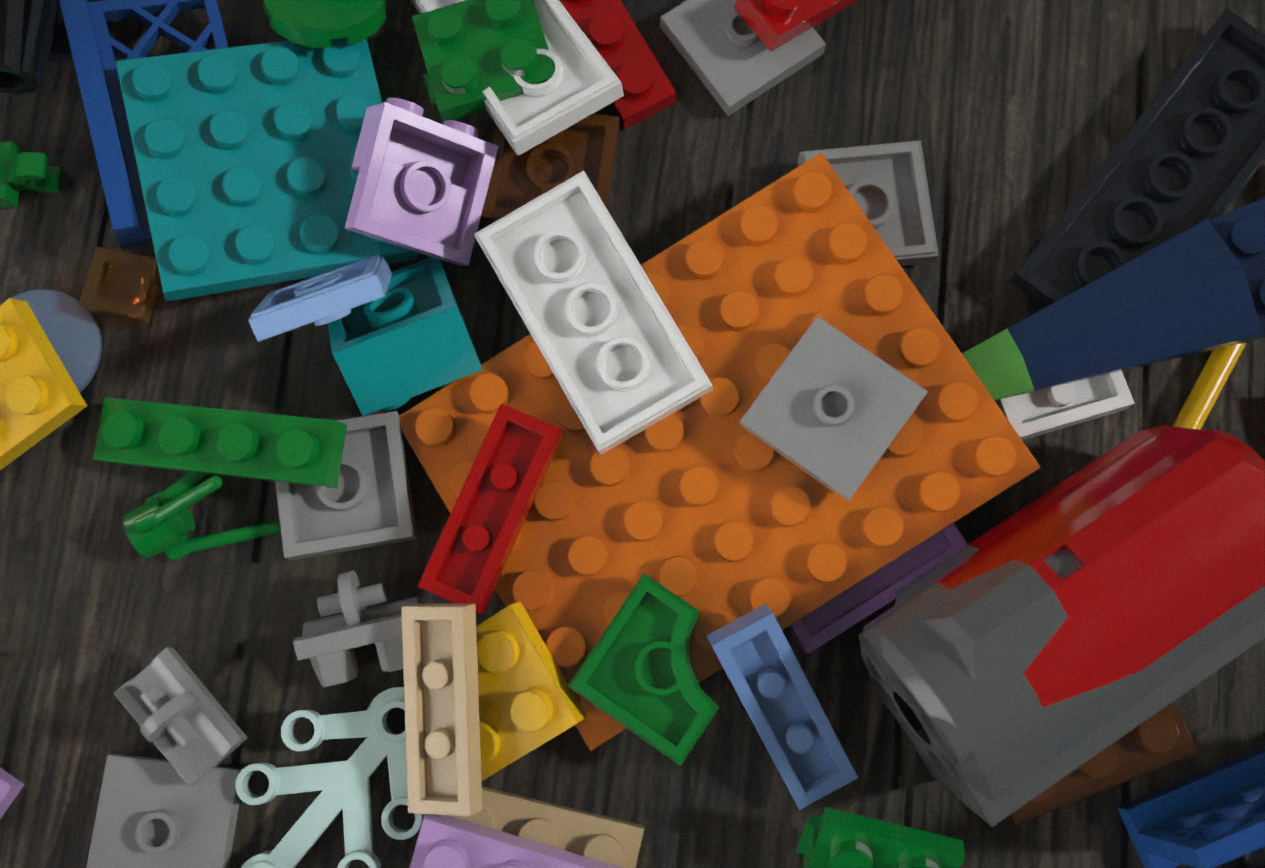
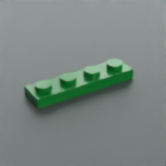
[93,397,347,489]

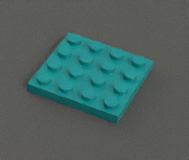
[115,37,418,302]

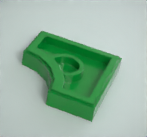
[568,573,719,766]

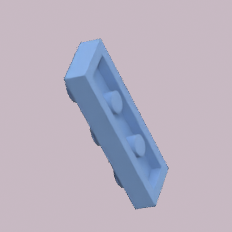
[706,604,858,810]

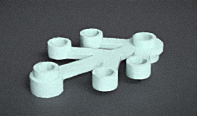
[235,687,426,868]

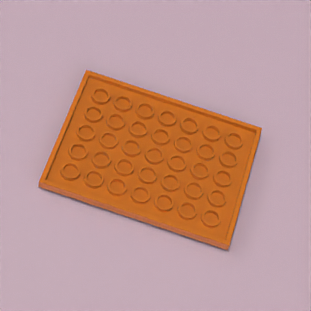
[399,152,1041,751]

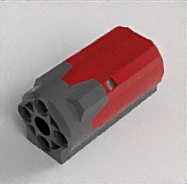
[859,425,1265,827]

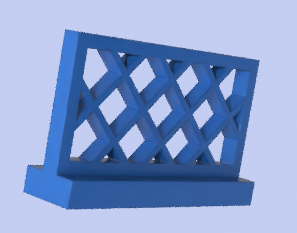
[59,0,228,250]
[1117,746,1265,868]

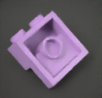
[344,98,498,266]

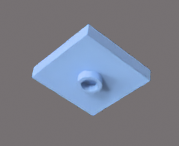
[248,254,392,342]

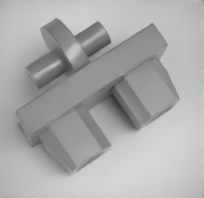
[293,570,420,687]
[113,647,247,786]

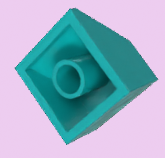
[327,257,483,416]

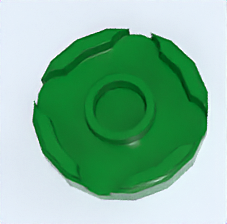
[263,0,386,48]

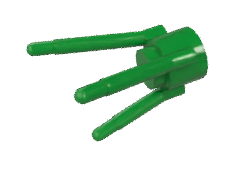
[123,472,281,562]

